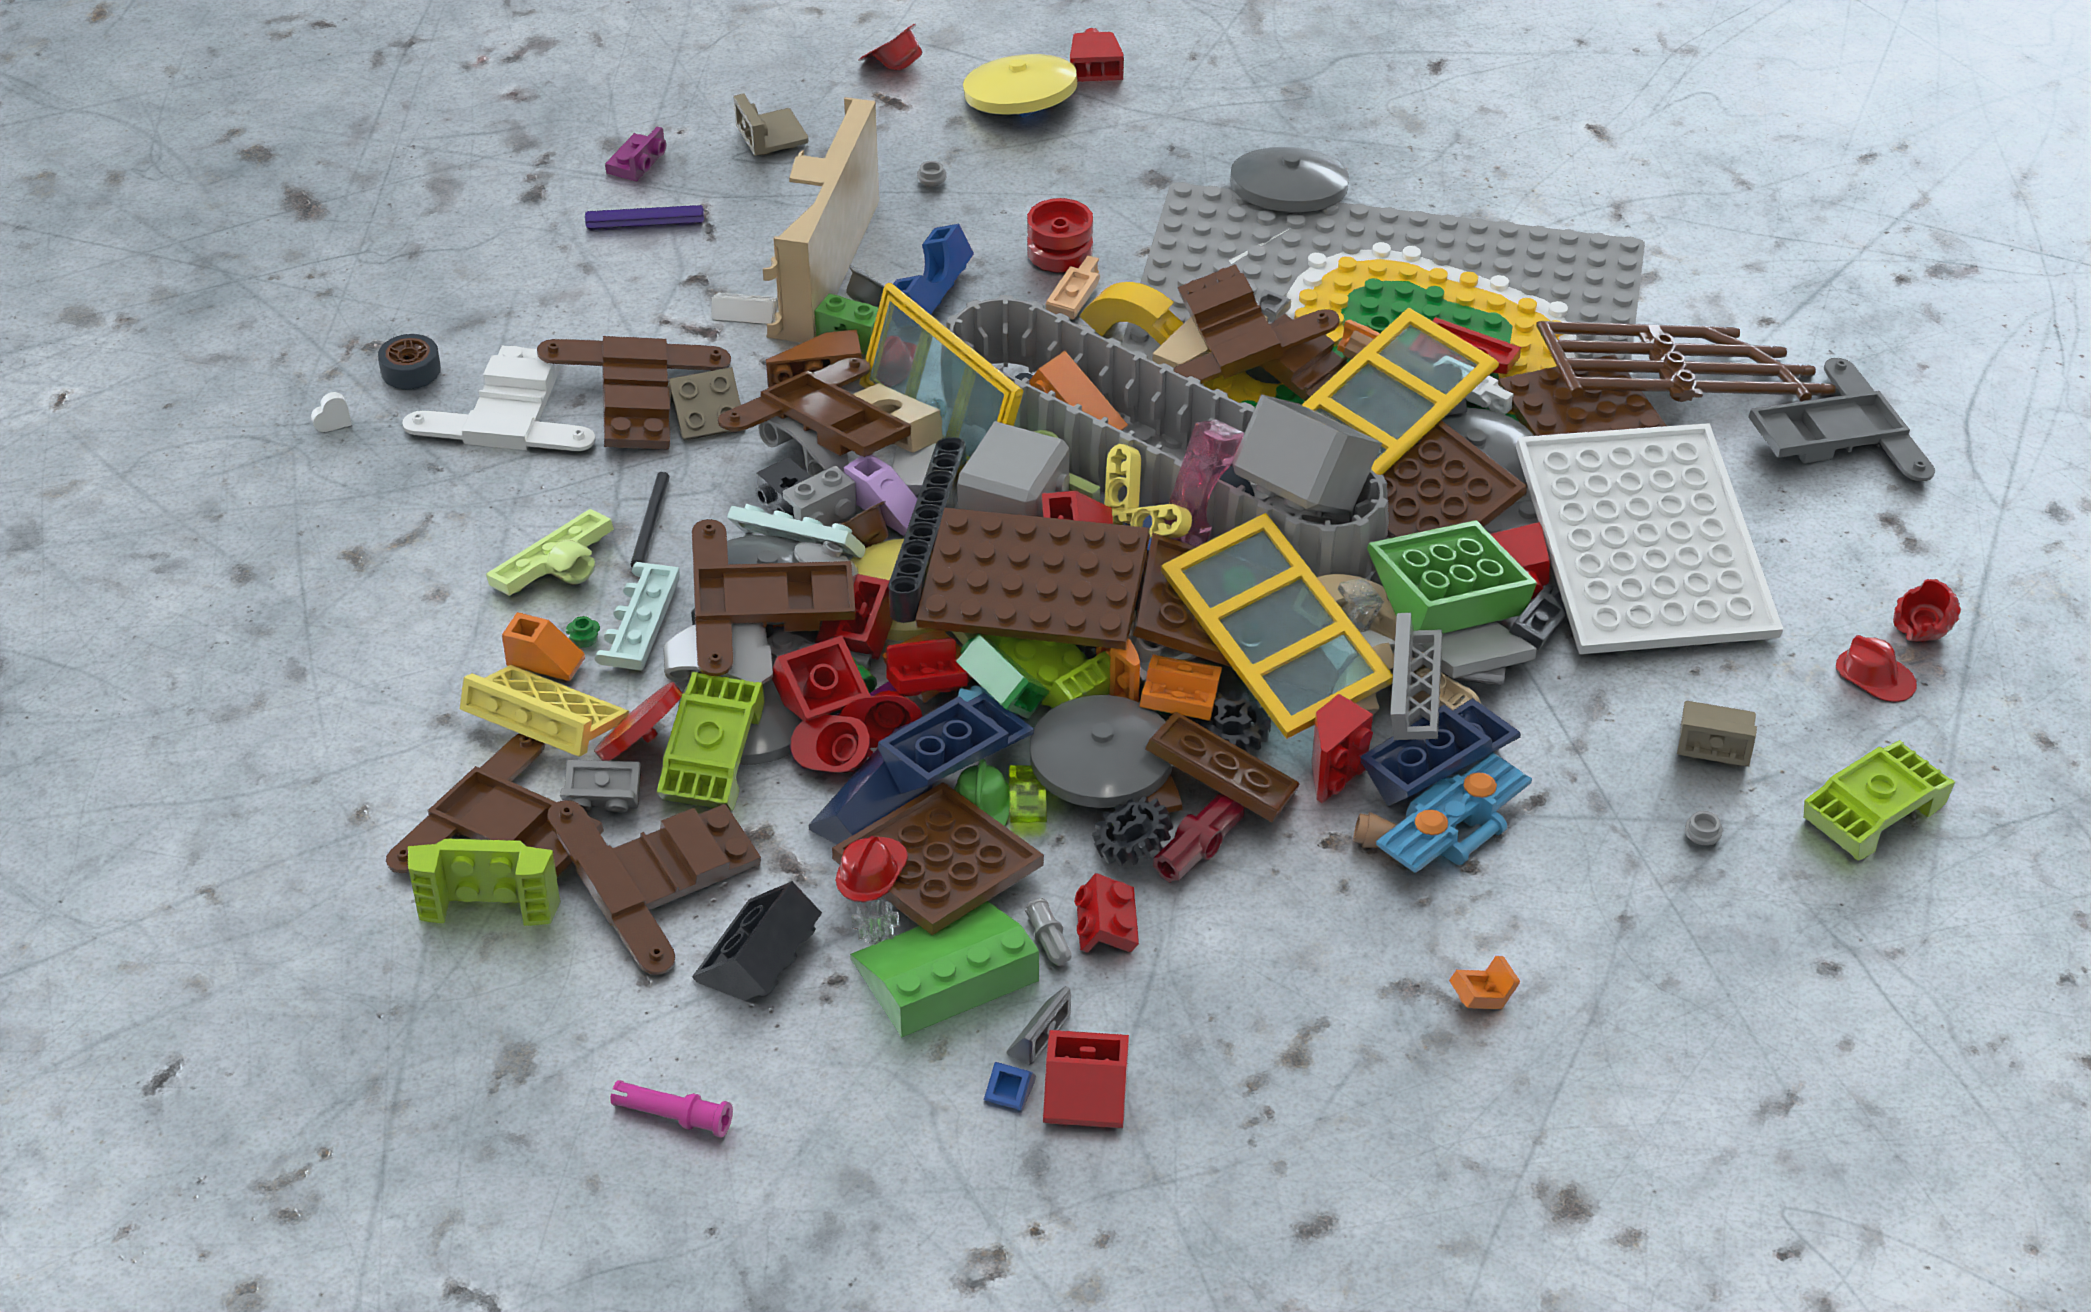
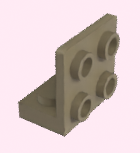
[733,93,809,156]
[668,367,741,440]
[1677,701,1757,767]

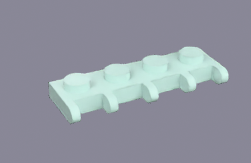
[727,504,865,558]
[595,562,680,670]

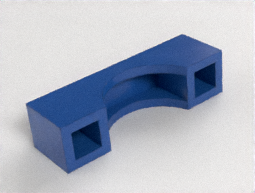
[893,223,974,327]

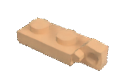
[1045,256,1100,320]

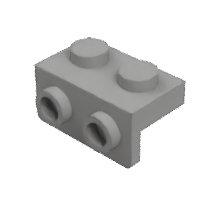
[783,466,856,526]
[560,760,642,812]

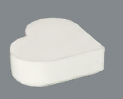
[311,392,352,432]

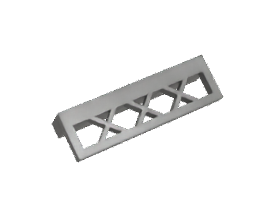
[1391,613,1443,740]

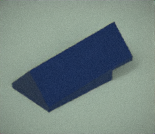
[878,692,1034,794]
[1360,698,1521,806]
[808,721,933,844]

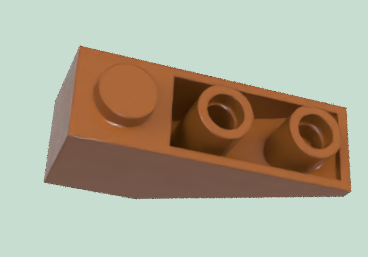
[766,330,862,387]

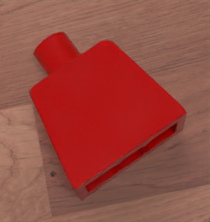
[1070,28,1124,82]
[1490,522,1550,599]

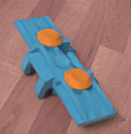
[1376,752,1532,873]

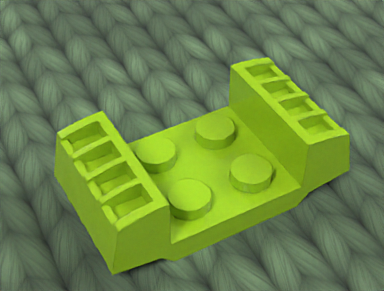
[983,635,1110,709]
[657,672,765,811]
[1803,740,1956,861]
[408,839,561,926]

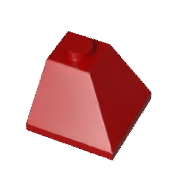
[772,635,871,722]

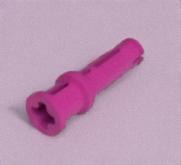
[610,1080,733,1138]

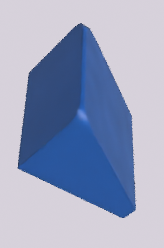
[983,1062,1036,1111]

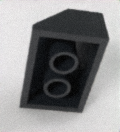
[692,881,822,1001]

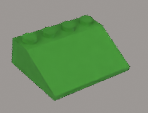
[1367,520,1537,633]
[850,901,1039,1038]

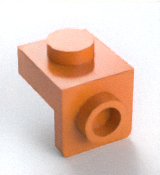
[1449,956,1520,1009]

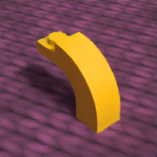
[1079,282,1184,345]

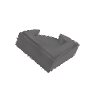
[1260,289,1291,322]

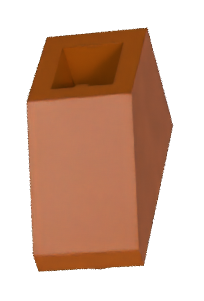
[502,612,585,681]

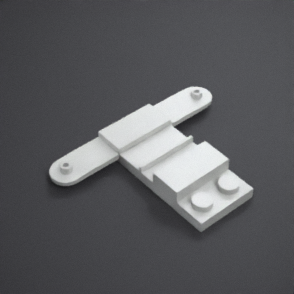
[403,345,595,451]

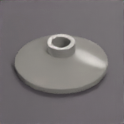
[793,541,858,576]

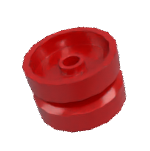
[1027,198,1093,272]

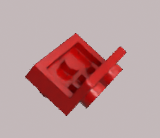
[886,638,968,696]
[1074,873,1139,953]

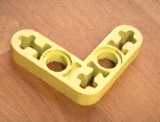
[1105,444,1192,538]

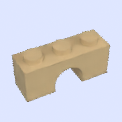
[853,383,943,453]

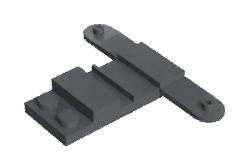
[1748,358,1935,481]

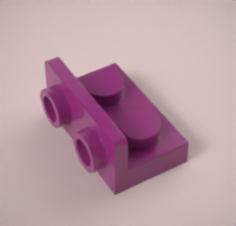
[605,126,667,182]

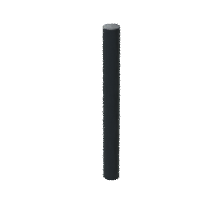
[630,472,670,568]

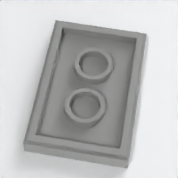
[1414,622,1537,679]

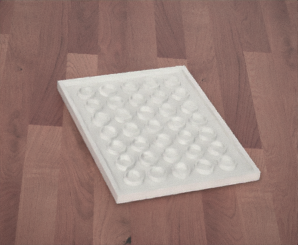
[1516,423,1783,654]

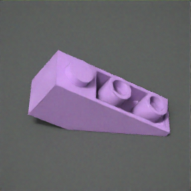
[844,455,918,537]

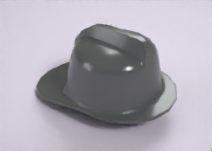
[846,265,884,307]

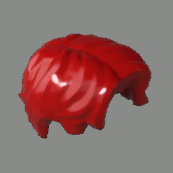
[1893,579,1961,642]

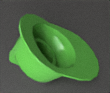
[954,758,1011,826]

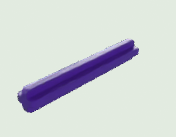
[585,205,704,229]

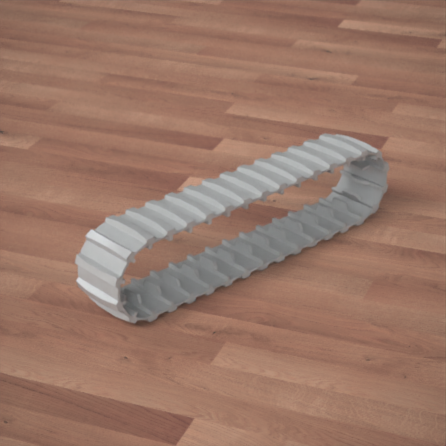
[943,295,1389,579]

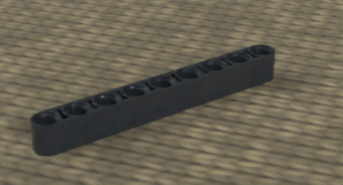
[889,437,966,623]

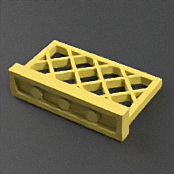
[459,665,629,757]

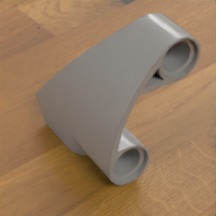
[758,416,849,476]
[663,623,773,685]

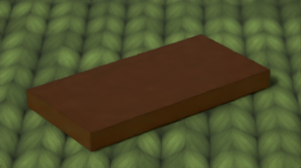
[1145,712,1300,822]

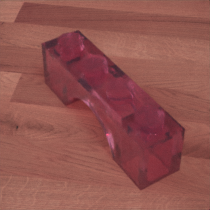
[1164,419,1244,547]

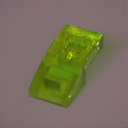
[1009,765,1047,823]

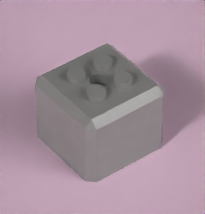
[1232,394,1382,515]
[957,421,1070,517]

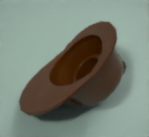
[841,501,888,548]

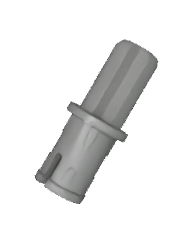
[1025,898,1071,966]

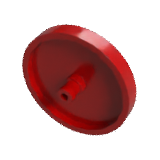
[594,682,683,761]

